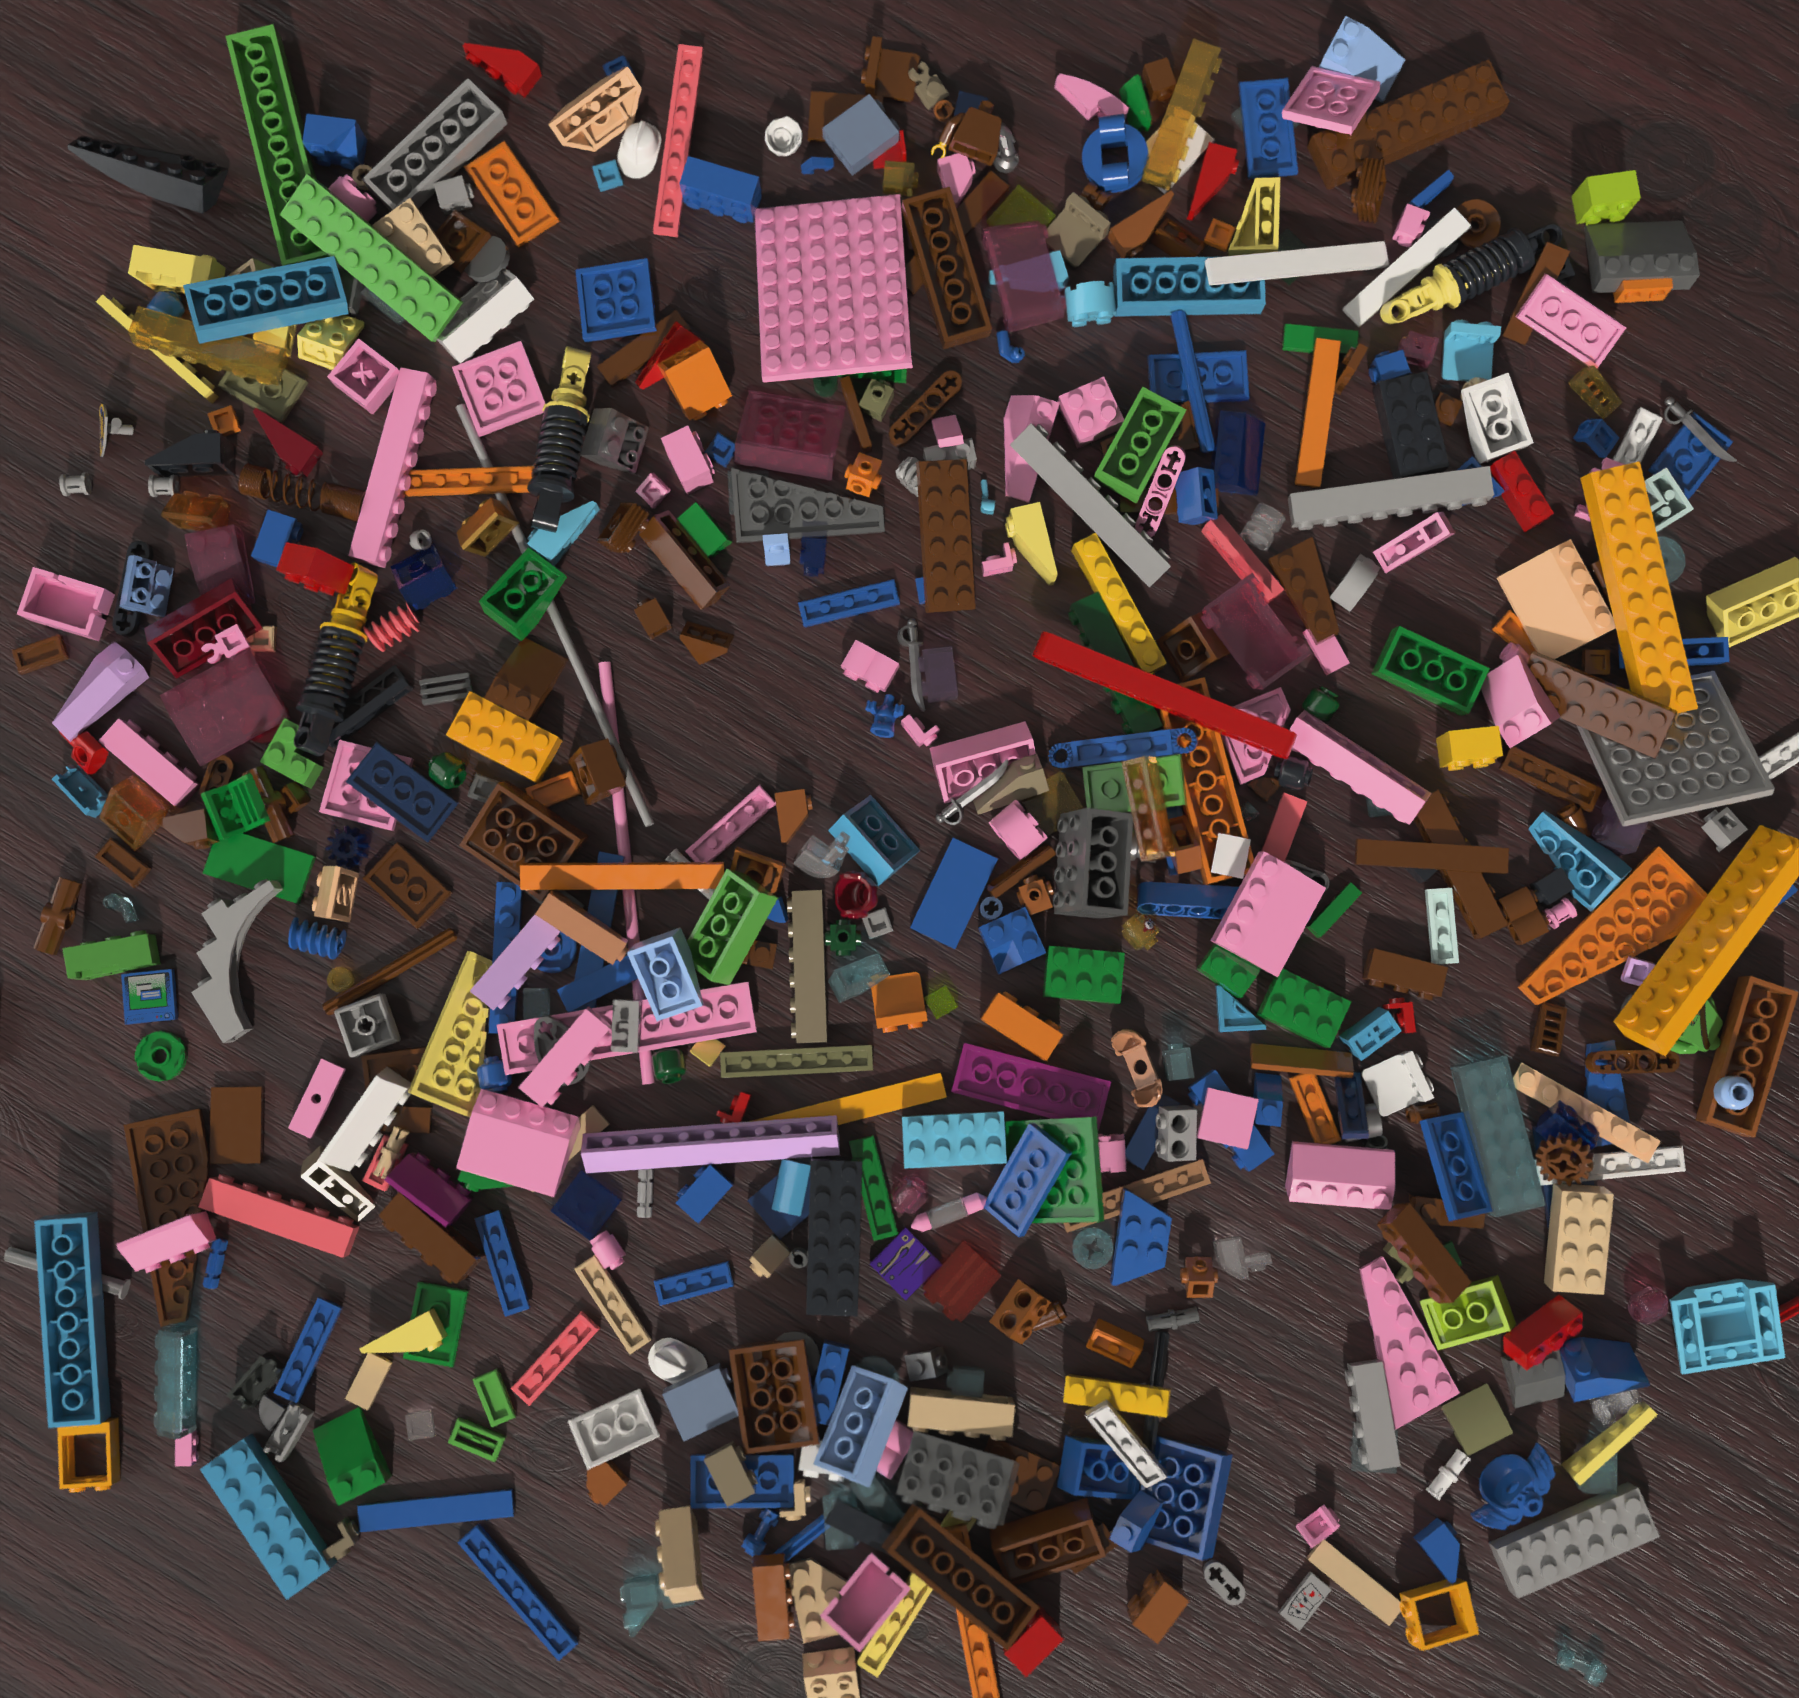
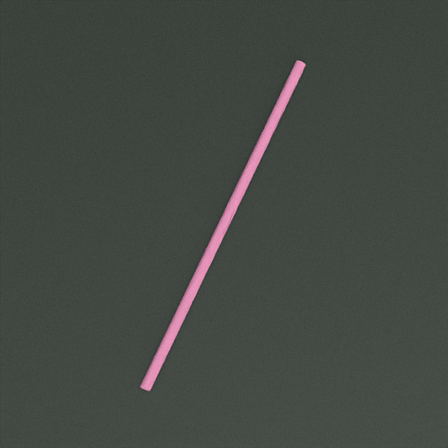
[598,662,655,1085]

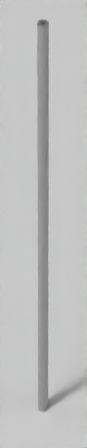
[456,404,655,827]

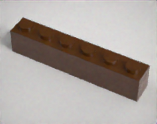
[1414,790,1508,940]

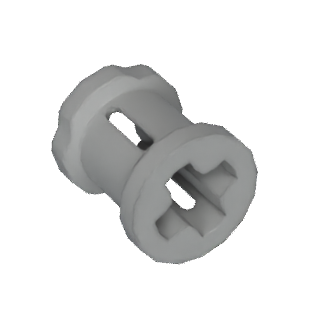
[59,472,92,496]
[148,475,180,497]

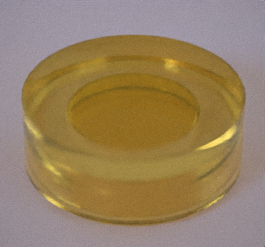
[327,967,354,992]

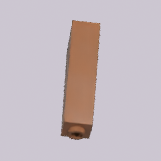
[535,890,629,965]

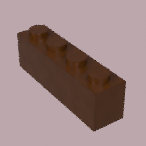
[639,510,731,610]
[1376,1203,1471,1303]

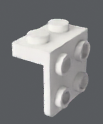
[1361,1051,1434,1116]

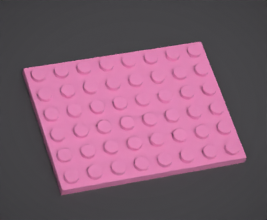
[755,194,912,382]

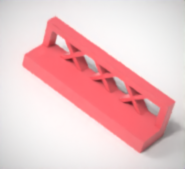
[1201,514,1285,606]

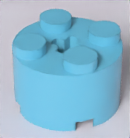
[1064,281,1116,327]

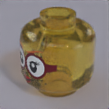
[1122,913,1159,951]

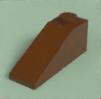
[1409,1195,1485,1229]

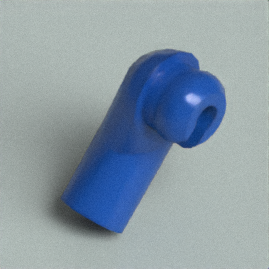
[996,331,1025,363]

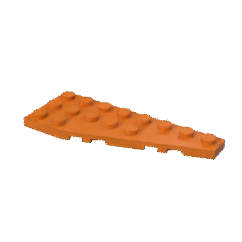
[1518,846,1708,1005]

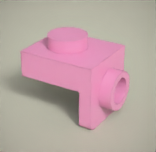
[1296,1504,1340,1548]

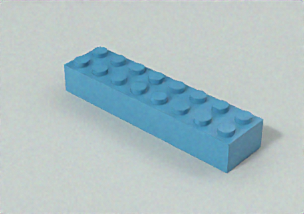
[35,1212,111,1428]

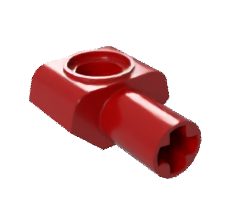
[59,731,109,774]

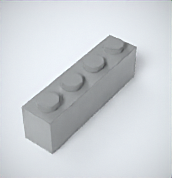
[1345,1359,1401,1471]

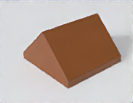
[730,847,786,896]

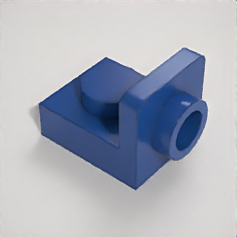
[1573,419,1619,457]

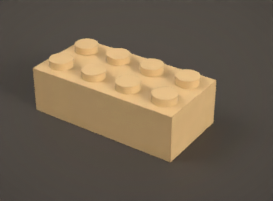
[1544,1183,1614,1295]
[908,1387,1015,1440]

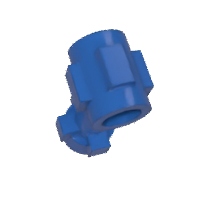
[741,1508,780,1556]

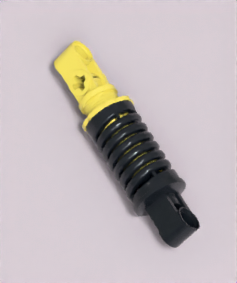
[1380,224,1562,324]
[527,346,591,533]

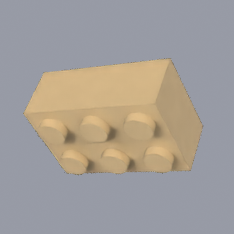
[655,1506,704,1604]

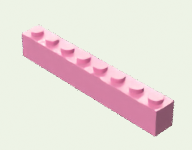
[348,367,437,568]

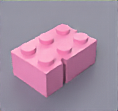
[17,567,115,641]
[820,1553,911,1652]

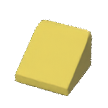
[689,1039,726,1066]

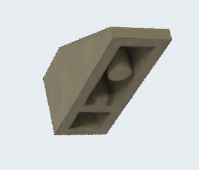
[973,754,1049,815]
[301,1145,376,1222]

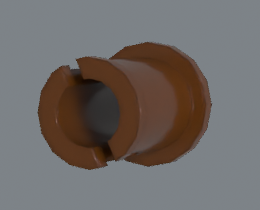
[1405,1102,1440,1124]

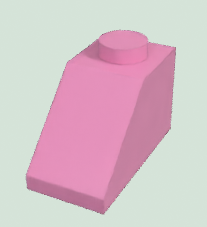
[937,154,976,209]

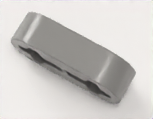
[1202,1559,1245,1605]

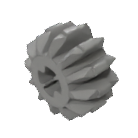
[895,457,919,497]

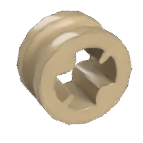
[352,165,372,190]

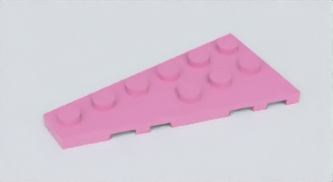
[1359,1256,1460,1430]

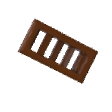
[1530,1002,1567,1057]

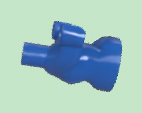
[865,694,905,738]

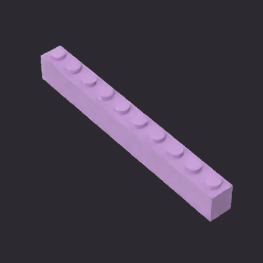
[581,1115,840,1173]

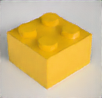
[1436,726,1503,771]

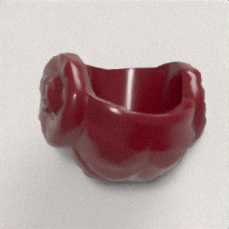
[835,870,878,919]

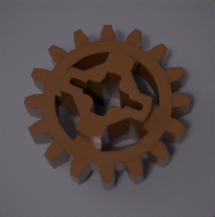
[1536,1132,1594,1187]

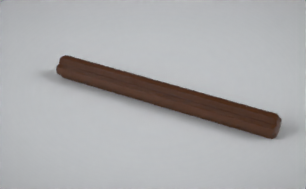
[322,928,457,1015]

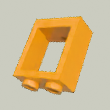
[58,1418,121,1492]
[1399,1577,1479,1651]

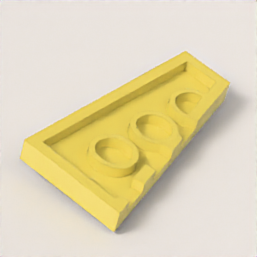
[1561,1401,1657,1485]

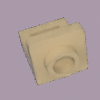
[780,1479,811,1521]

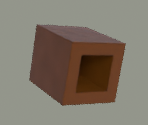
[1142,57,1177,102]
[634,598,672,640]

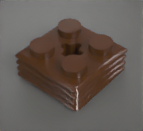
[1351,156,1387,224]
[597,502,650,553]

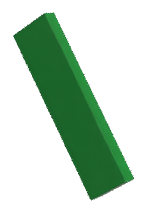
[849,1135,898,1241]

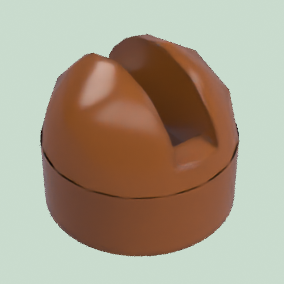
[934,100,954,122]

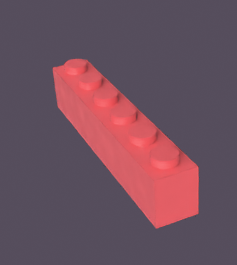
[199,1174,360,1258]

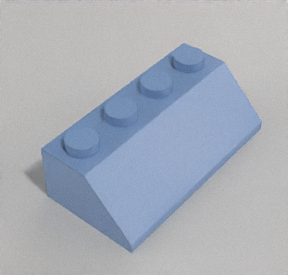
[813,1365,908,1488]

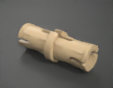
[373,1126,409,1179]

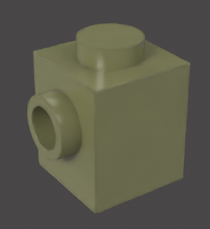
[859,379,894,422]

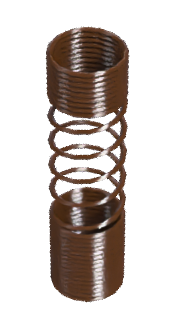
[238,463,366,522]

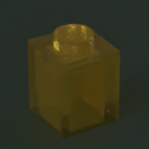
[883,161,919,196]

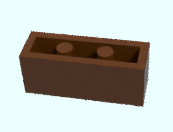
[1362,948,1448,1001]

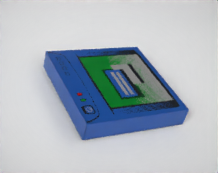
[121,969,178,1025]

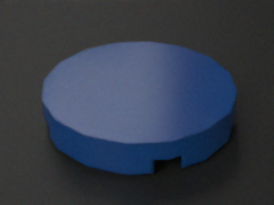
[537,929,578,973]

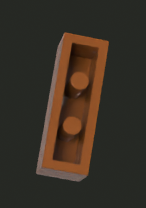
[752,1553,795,1641]

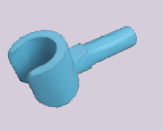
[980,480,996,515]

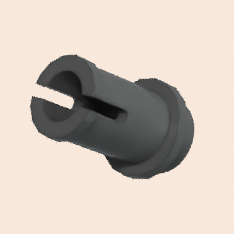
[789,1247,808,1268]

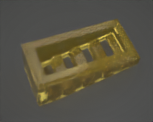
[1568,365,1622,419]

